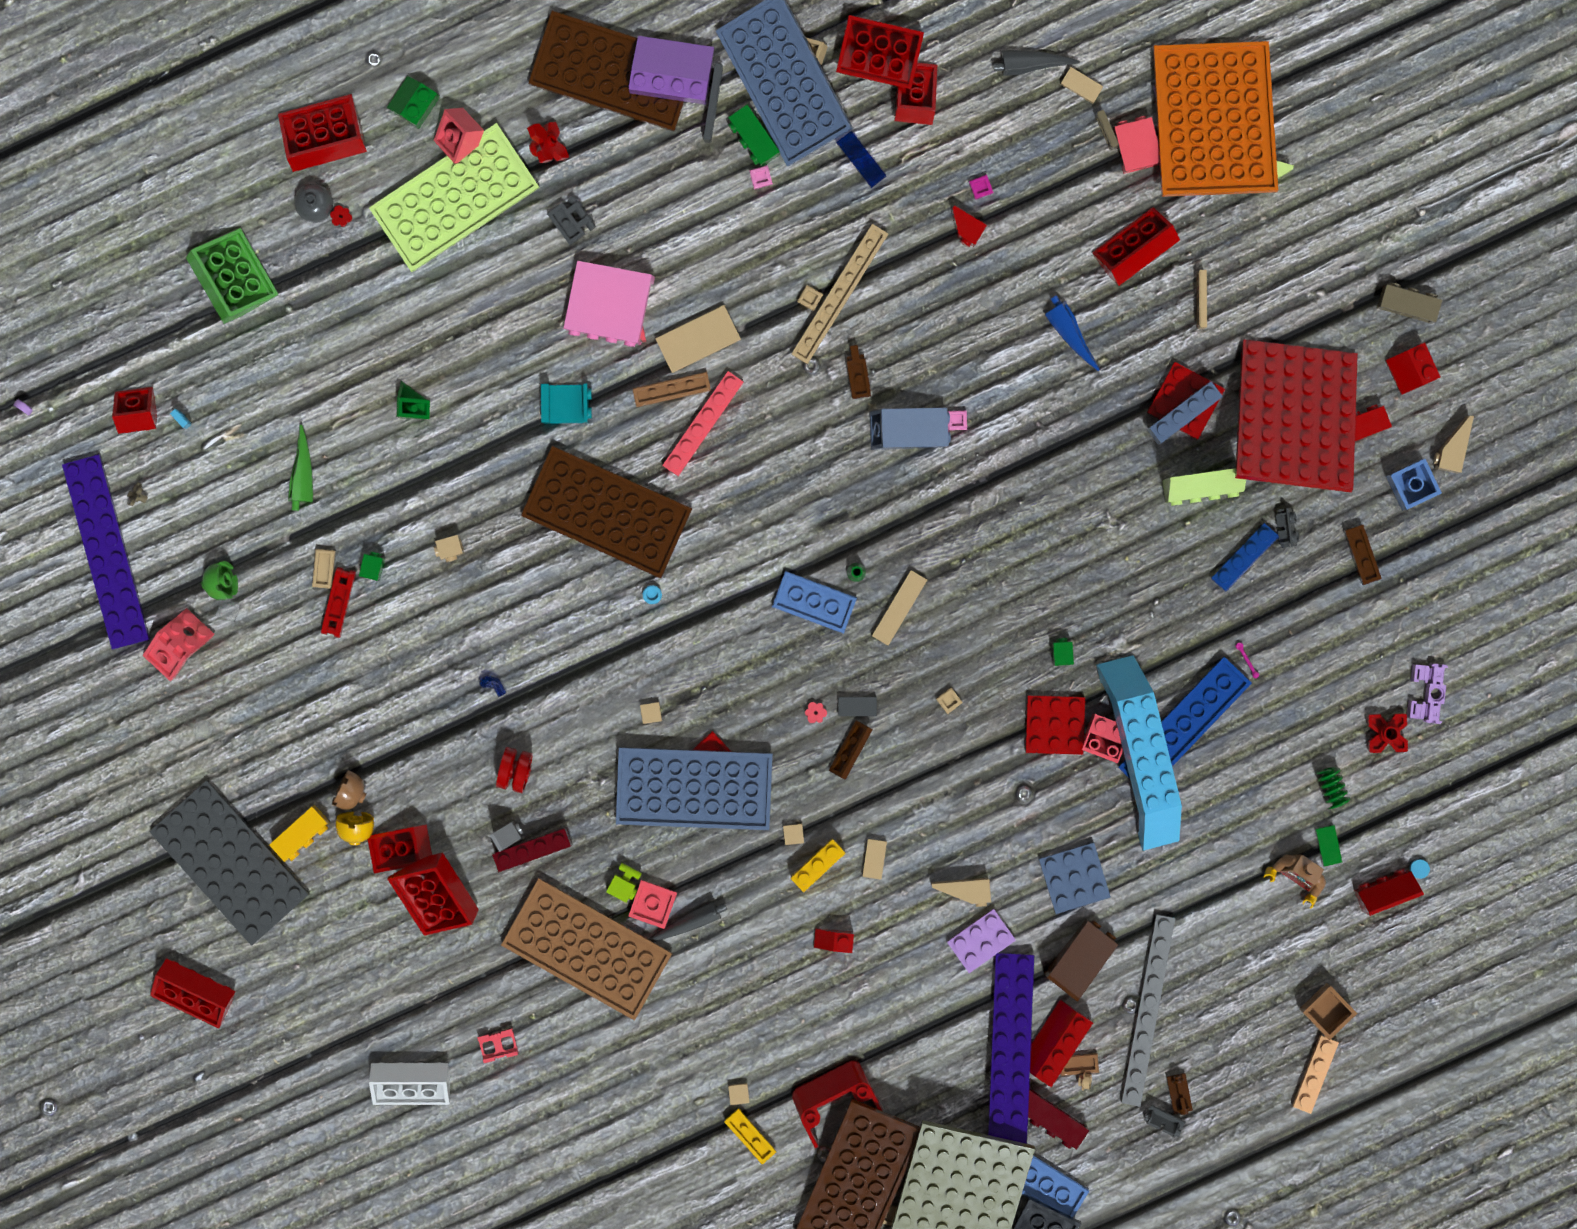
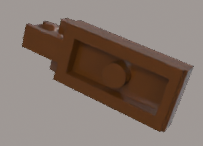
[846,345,871,400]

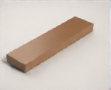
[632,372,711,407]

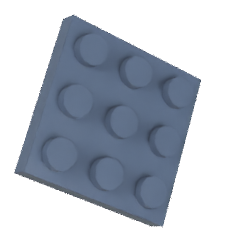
[1039,842,1111,914]

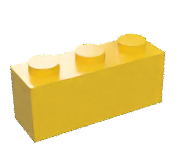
[269,805,330,862]
[790,838,846,893]

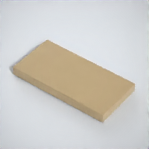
[655,305,741,374]

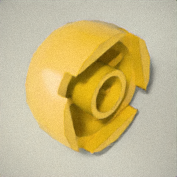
[336,812,374,845]

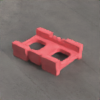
[477,1028,519,1063]

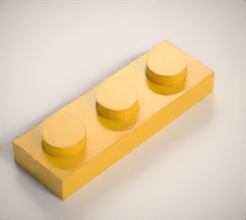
[724,1108,777,1165]

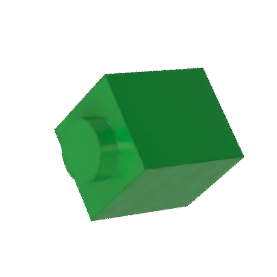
[359,551,385,581]
[1052,638,1074,666]

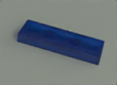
[836,131,887,189]

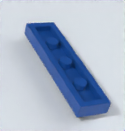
[1211,523,1279,592]

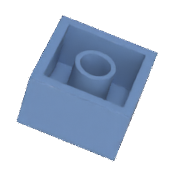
[1386,459,1442,511]

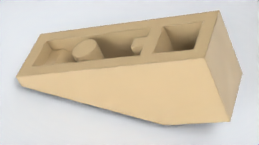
[1433,416,1474,474]
[931,878,991,907]

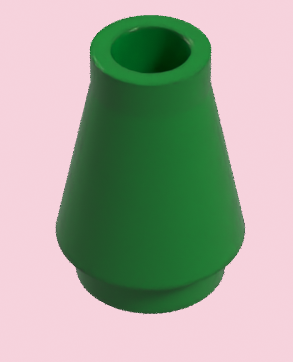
[847,563,866,582]

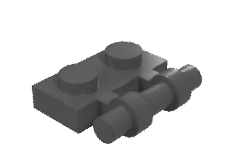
[547,196,596,246]

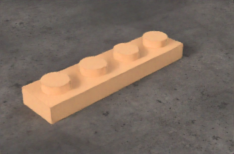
[1292,1035,1339,1114]

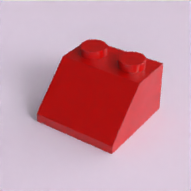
[1385,342,1441,395]
[112,387,157,434]

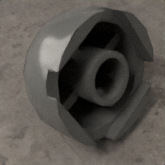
[294,184,334,223]

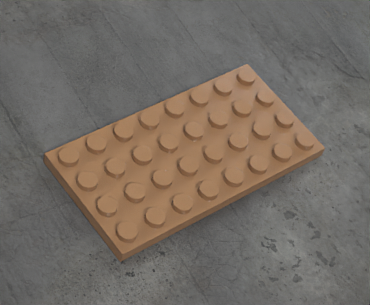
[501,878,672,1021]

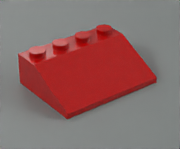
[836,15,924,90]
[278,94,367,172]
[387,852,479,936]

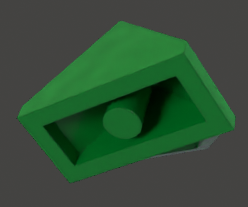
[396,381,430,419]

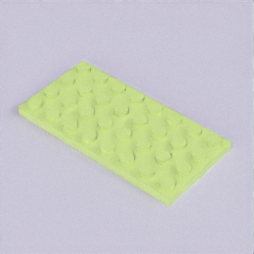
[369,123,540,272]

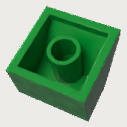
[387,76,440,129]

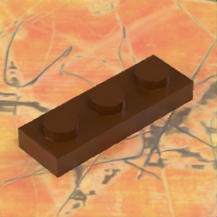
[1344,525,1382,585]
[829,720,873,780]

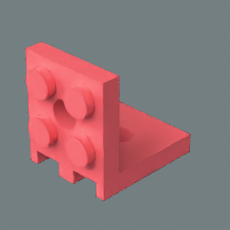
[143,608,215,682]

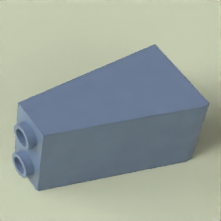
[870,408,951,450]

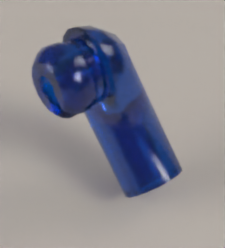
[479,675,507,697]

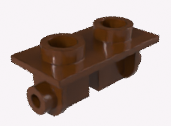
[1167,1073,1193,1115]

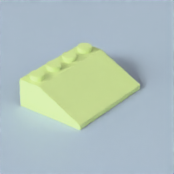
[1162,468,1246,506]

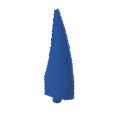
[1045,295,1100,371]

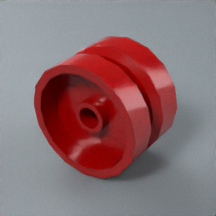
[496,747,533,794]

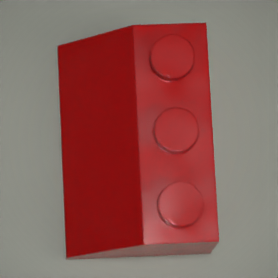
[1354,868,1424,916]

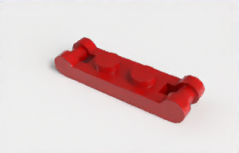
[321,567,357,638]

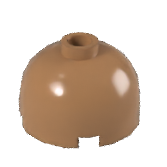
[331,770,367,810]

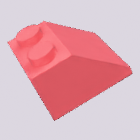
[434,108,484,164]

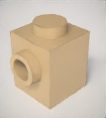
[434,535,465,562]

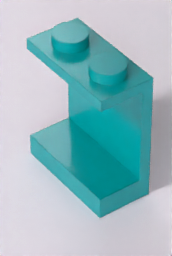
[541,384,592,424]

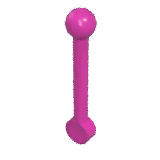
[1236,643,1259,679]

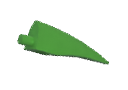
[288,425,313,511]

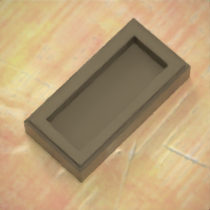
[1095,109,1119,150]

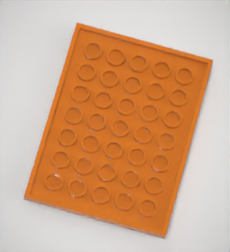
[1153,41,1278,197]

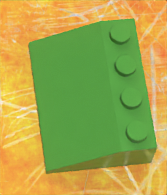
[186,228,279,324]

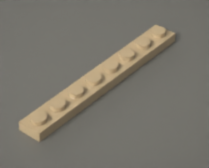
[791,224,888,365]

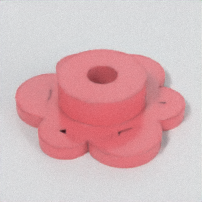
[805,702,827,723]

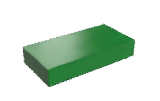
[1315,825,1343,867]

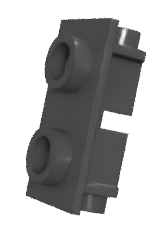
[1276,508,1299,548]
[1143,1105,1186,1137]

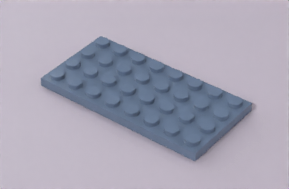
[716,0,853,166]
[616,747,773,830]

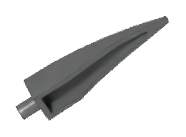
[993,50,1080,76]
[649,901,727,942]

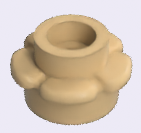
[1078,1072,1092,1091]

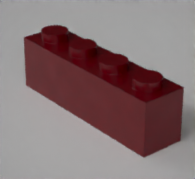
[492,827,573,873]
[1028,1089,1089,1150]

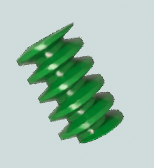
[1316,767,1350,809]

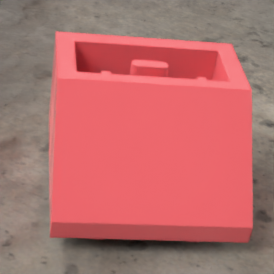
[1082,713,1123,763]

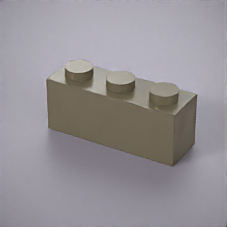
[1377,282,1442,324]

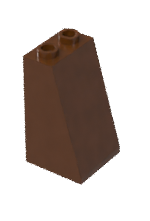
[1044,919,1118,1002]

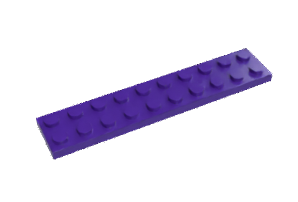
[62,455,150,650]
[988,953,1035,1144]

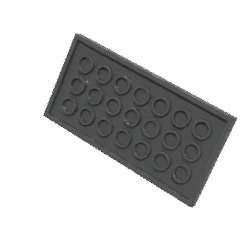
[149,780,309,946]

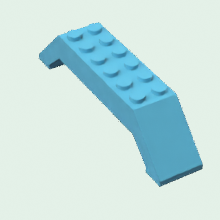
[1096,655,1182,851]

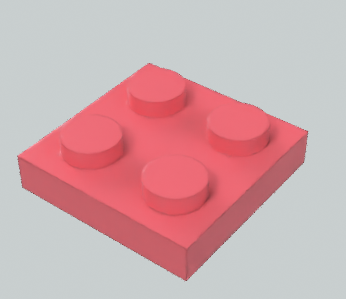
[629,879,677,929]

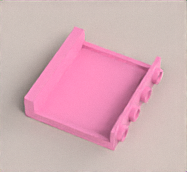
[564,261,655,347]

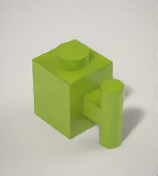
[606,863,642,903]

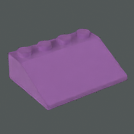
[629,36,714,105]

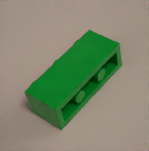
[727,105,780,167]

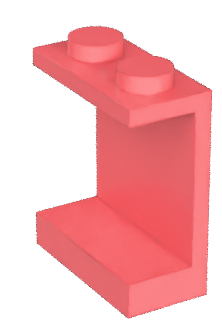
[1112,116,1160,174]

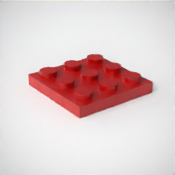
[1147,362,1225,440]
[1025,695,1085,755]

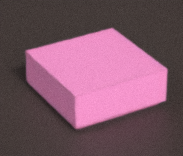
[749,165,773,190]
[947,410,967,431]

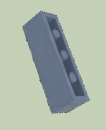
[1147,381,1223,445]

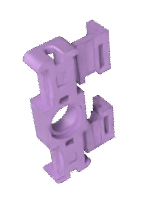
[1407,663,1448,724]

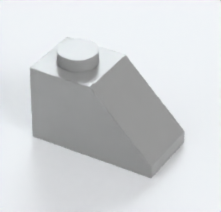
[490,821,524,852]

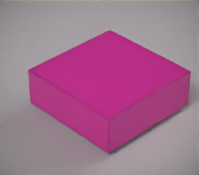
[969,175,994,200]

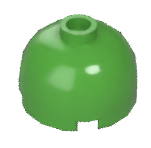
[201,561,238,600]

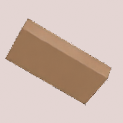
[1060,1053,1099,1076]

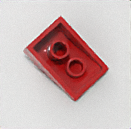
[894,63,938,125]
[367,824,432,874]

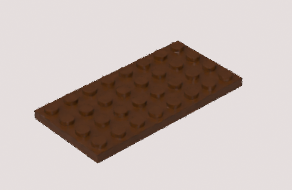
[528,11,684,132]
[521,446,692,578]
[796,1099,920,1229]

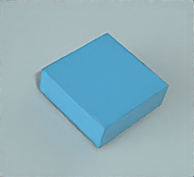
[170,409,192,429]

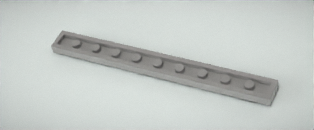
[1121,914,1175,1107]

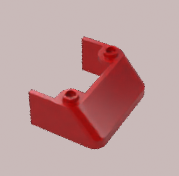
[792,1060,884,1148]

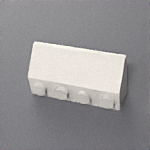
[369,1062,450,1105]

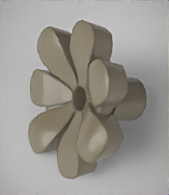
[127,482,148,506]

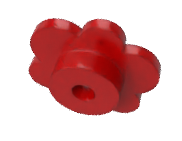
[330,205,352,227]

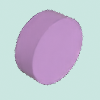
[13,399,33,416]

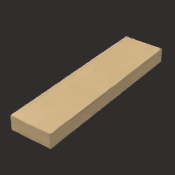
[872,570,927,646]

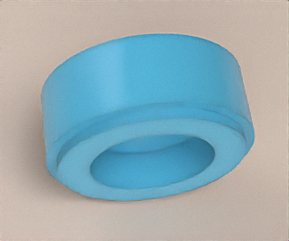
[643,585,662,604]
[1409,859,1430,879]

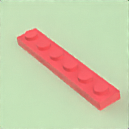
[662,371,744,477]

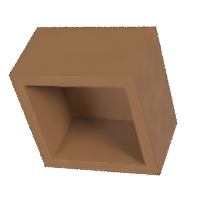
[1299,983,1357,1040]

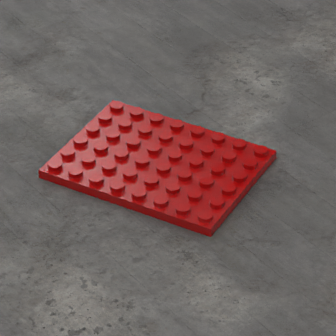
[1235,339,1358,493]

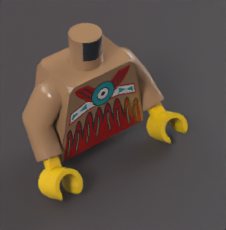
[1264,854,1326,909]

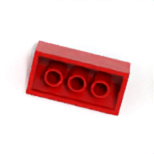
[1092,207,1180,286]
[150,958,236,1029]
[1030,1000,1093,1087]

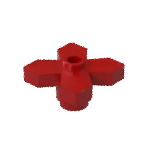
[527,122,569,163]
[1367,713,1408,753]

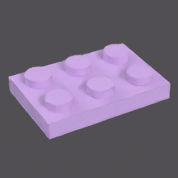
[947,908,1016,973]

